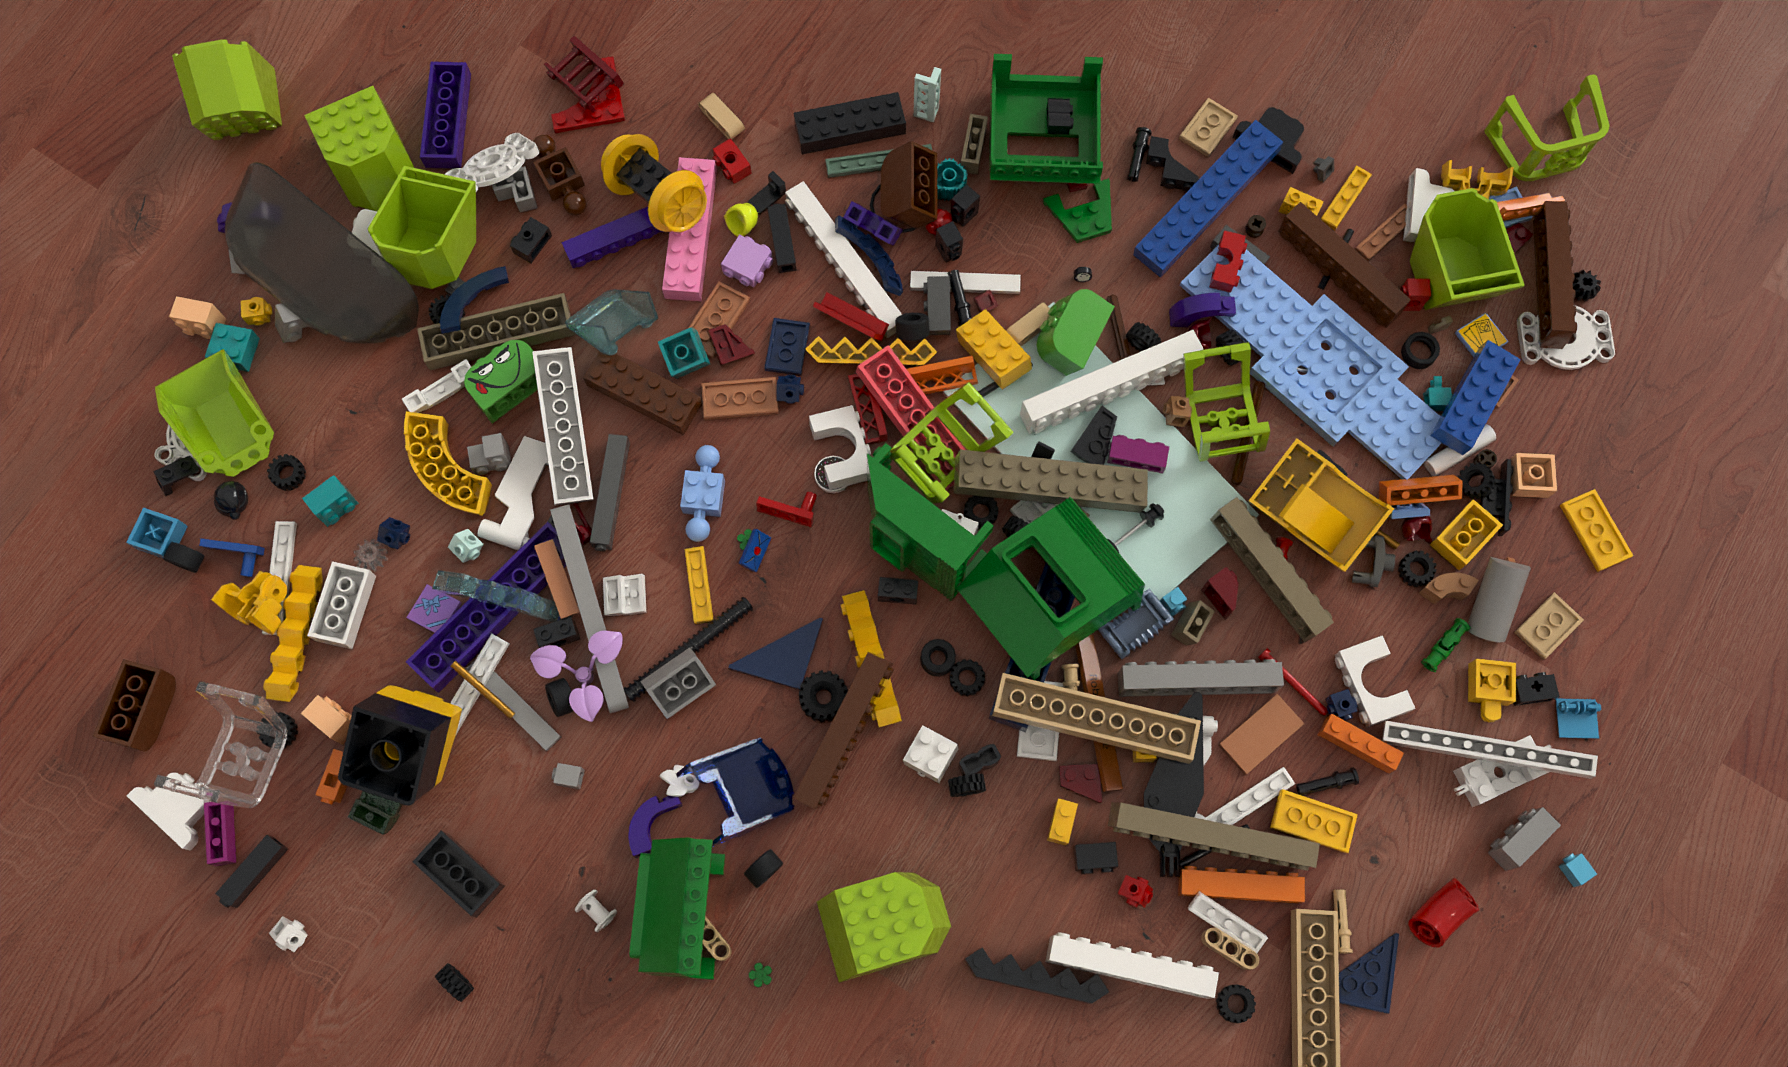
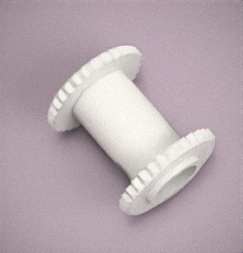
[575,890,617,932]

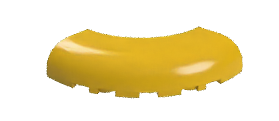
[404,411,492,516]

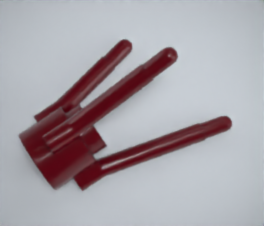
[573,503,592,545]

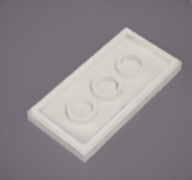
[1017,681,1063,761]

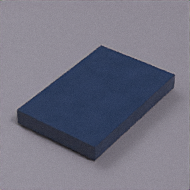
[764,318,810,376]

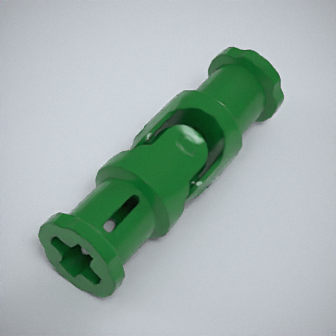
[1421,618,1471,672]

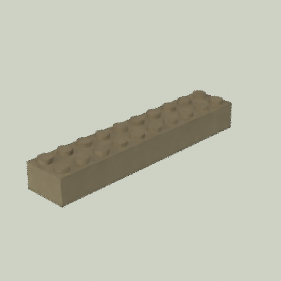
[954,449,1148,513]
[1107,802,1320,871]

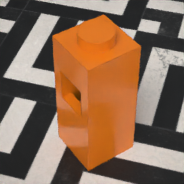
[315,749,347,805]

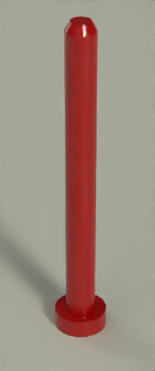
[1258,648,1328,716]

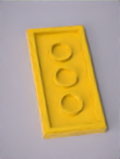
[1279,483,1354,554]
[1560,489,1633,572]
[1270,789,1358,853]

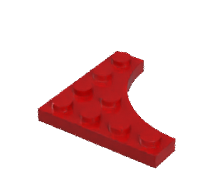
[551,56,625,133]

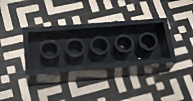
[793,92,906,155]

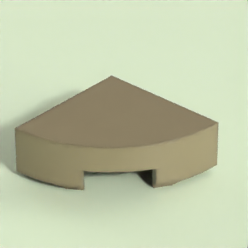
[1428,316,1453,334]

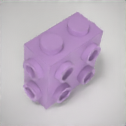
[721,234,773,287]

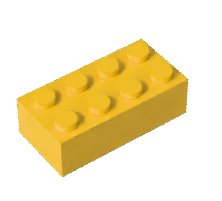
[956,309,1032,390]

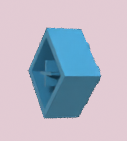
[126,508,188,558]

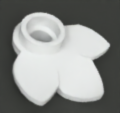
[660,765,699,797]

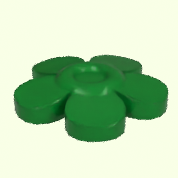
[737,529,752,550]
[749,963,772,987]

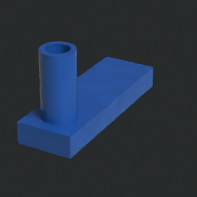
[199,538,265,577]

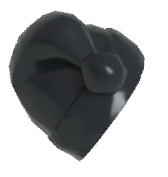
[214,481,248,520]

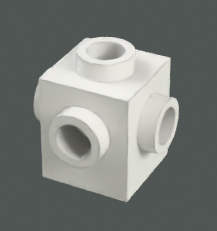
[269,916,308,952]

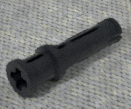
[1127,127,1152,182]
[947,270,972,326]
[1296,767,1359,796]

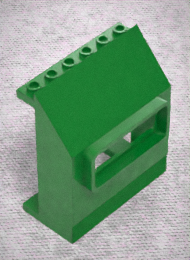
[989,54,1103,184]
[867,443,994,601]
[956,497,1145,680]
[629,837,726,980]

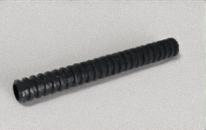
[623,597,753,702]

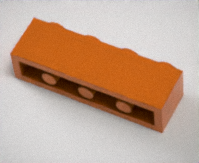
[1379,475,1462,506]
[1317,714,1404,774]

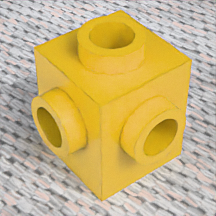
[241,297,272,325]

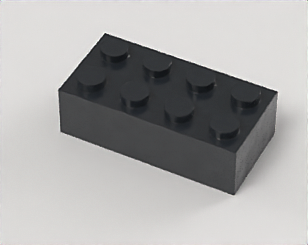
[412,830,505,918]

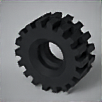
[799,670,848,723]

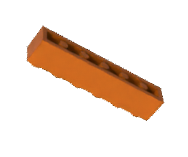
[1178,866,1305,904]

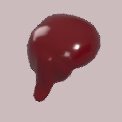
[1188,316,1213,350]
[1401,516,1433,543]

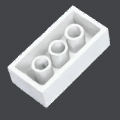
[307,562,376,649]

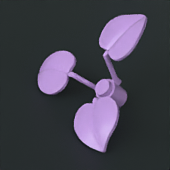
[530,631,623,722]

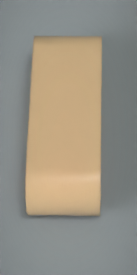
[698,93,745,139]
[1006,302,1050,346]
[703,915,732,961]
[1201,928,1259,970]

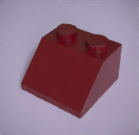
[1201,567,1239,620]

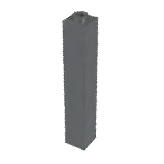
[590,434,630,552]

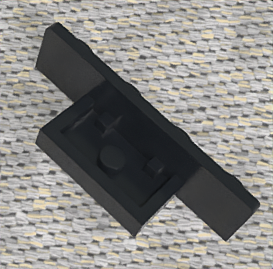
[1480,459,1514,536]

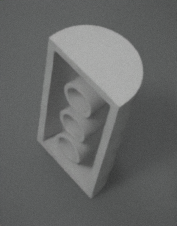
[1468,557,1531,642]

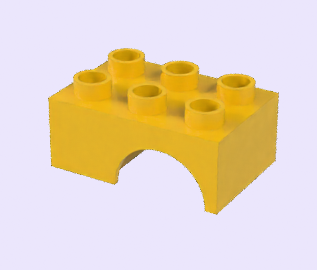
[1249,438,1394,572]

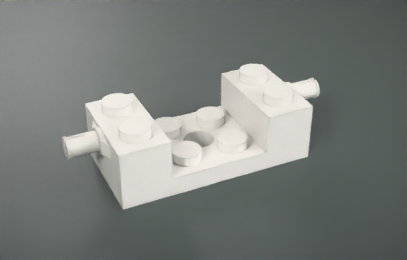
[1453,735,1551,807]

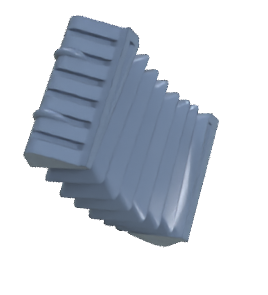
[1098,588,1174,660]

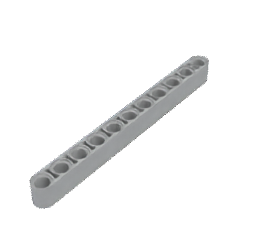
[550,504,629,714]

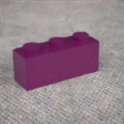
[1107,435,1170,474]
[204,800,237,866]

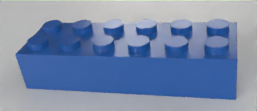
[1430,340,1521,455]

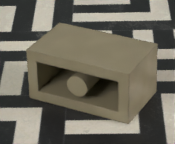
[1171,600,1215,646]

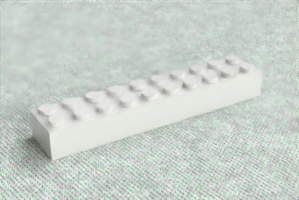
[1020,330,1203,434]

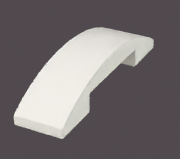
[402,359,471,413]

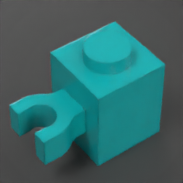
[1423,376,1453,411]

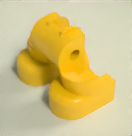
[1441,160,1514,199]
[211,571,287,635]

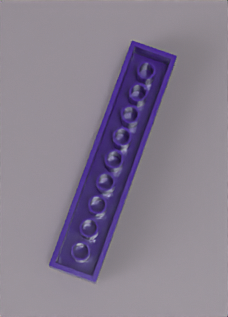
[406,522,566,693]

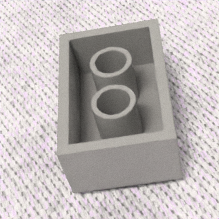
[640,647,716,719]
[1488,807,1561,871]

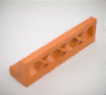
[1497,193,1565,221]
[906,356,978,395]

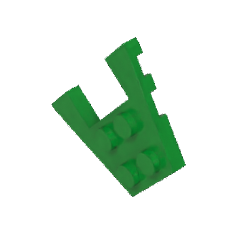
[1043,178,1112,243]

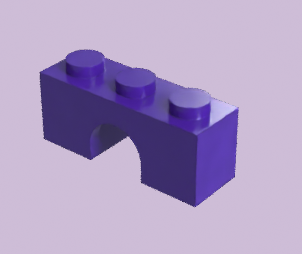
[843,201,903,245]

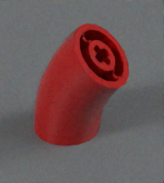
[1408,878,1479,947]

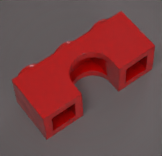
[1209,230,1247,293]

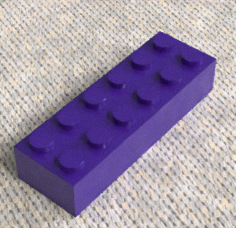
[420,62,471,169]

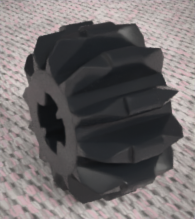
[1573,269,1601,302]

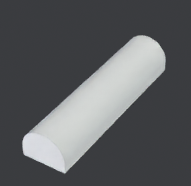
[1423,424,1496,477]

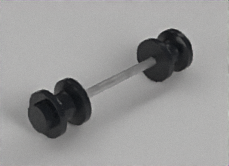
[1107,503,1164,553]

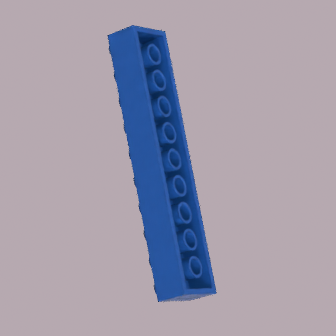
[1133,120,1283,278]

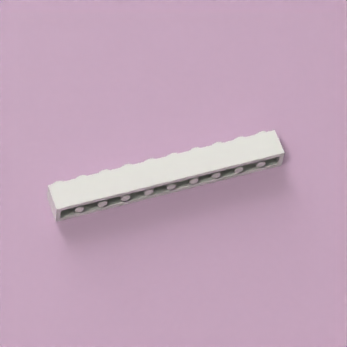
[785,181,902,338]
[1382,721,1598,779]

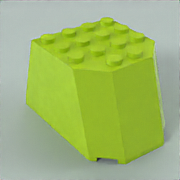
[172,40,282,140]
[304,86,415,211]
[368,166,476,289]
[1410,188,1525,310]
[817,872,951,983]

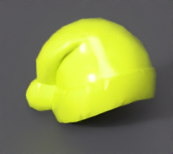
[724,203,758,237]

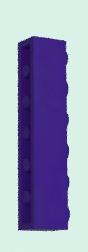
[561,207,664,268]

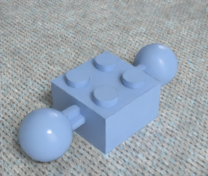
[680,445,725,542]

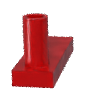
[756,492,817,527]

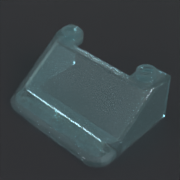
[565,289,658,355]

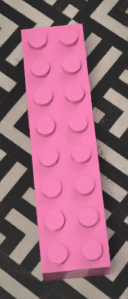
[662,157,717,302]

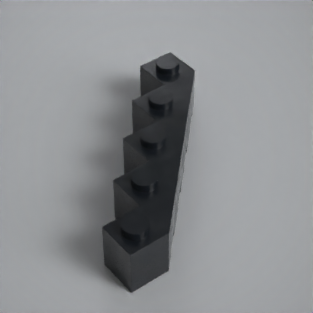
[964,947,1109,1004]

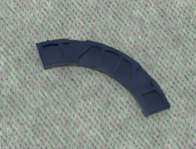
[835,216,903,296]
[440,266,509,334]

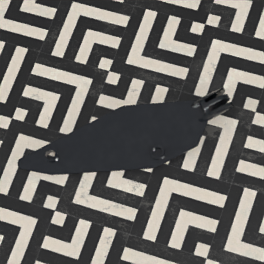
[1144,692,1204,877]

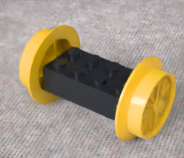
[601,134,707,232]

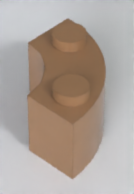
[1419,573,1479,604]

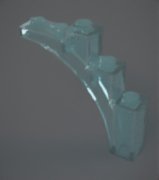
[432,570,561,622]

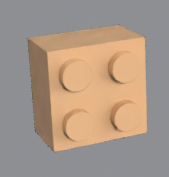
[169,296,226,339]
[1510,453,1557,498]
[301,695,352,745]

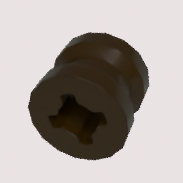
[1245,215,1266,238]
[1473,449,1497,469]

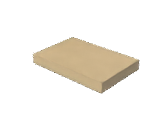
[1179,98,1238,157]
[1514,592,1584,660]

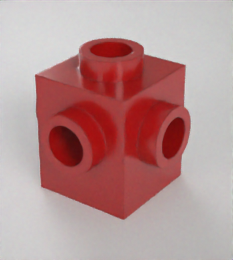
[1118,875,1153,908]

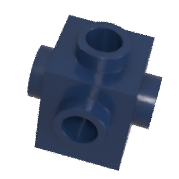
[776,375,804,403]
[377,517,410,550]
[1325,689,1358,721]

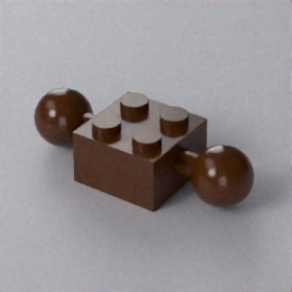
[533,135,587,215]

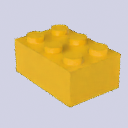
[1430,499,1503,571]

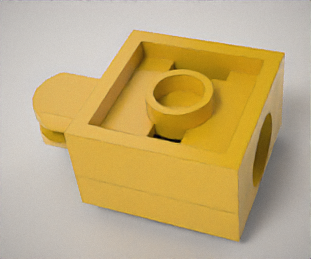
[1468,659,1516,723]

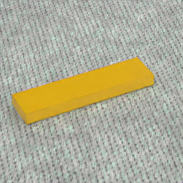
[1321,165,1372,231]
[684,546,713,624]

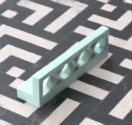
[913,67,941,122]

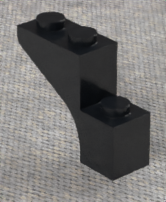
[1146,136,1199,192]

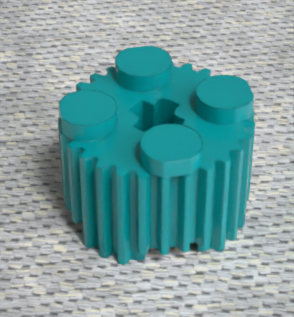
[937,158,968,201]

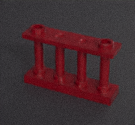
[544,36,624,113]

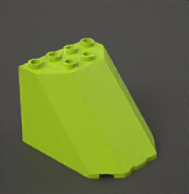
[155,349,274,477]

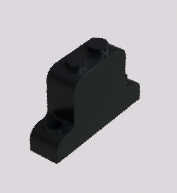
[1232,107,1304,174]

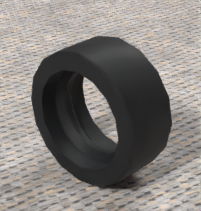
[1401,332,1440,369]

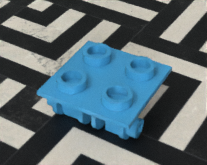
[1556,698,1601,739]

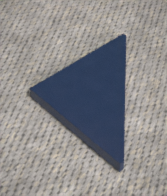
[728,618,823,690]
[1339,933,1399,1014]

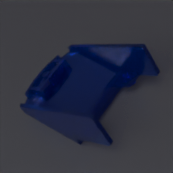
[676,737,795,847]

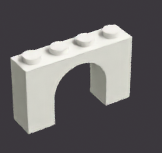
[809,405,871,490]
[1335,636,1415,728]

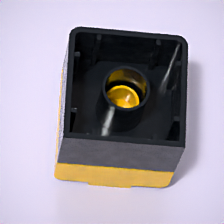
[338,685,462,806]

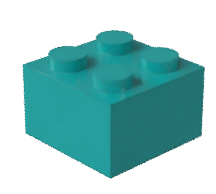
[205,323,260,372]
[658,327,710,379]
[302,475,359,527]

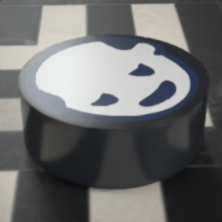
[1074,267,1092,282]

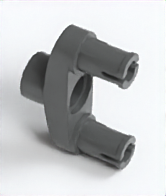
[1352,535,1395,587]

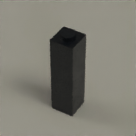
[767,204,797,273]
[215,835,288,908]

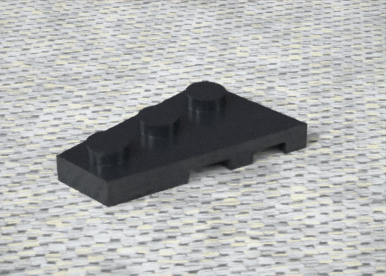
[1070,406,1117,465]

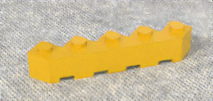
[805,336,937,365]
[263,565,323,702]
[840,590,902,727]

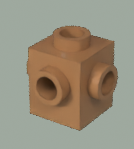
[1163,396,1192,427]

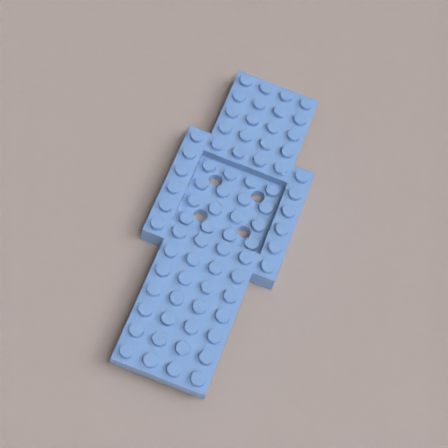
[1179,245,1441,480]

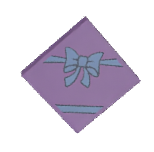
[406,584,462,633]

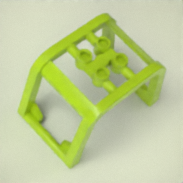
[1484,74,1610,181]
[1183,342,1270,462]
[890,382,1013,504]

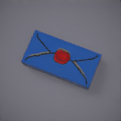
[738,529,771,572]

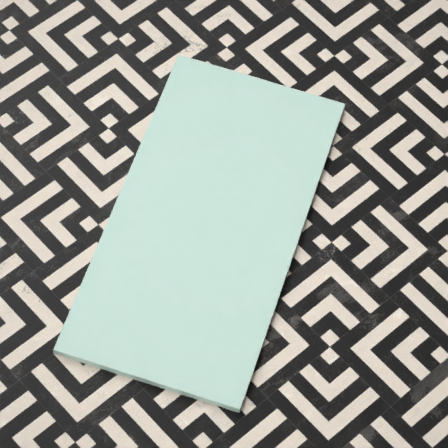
[943,302,1259,601]

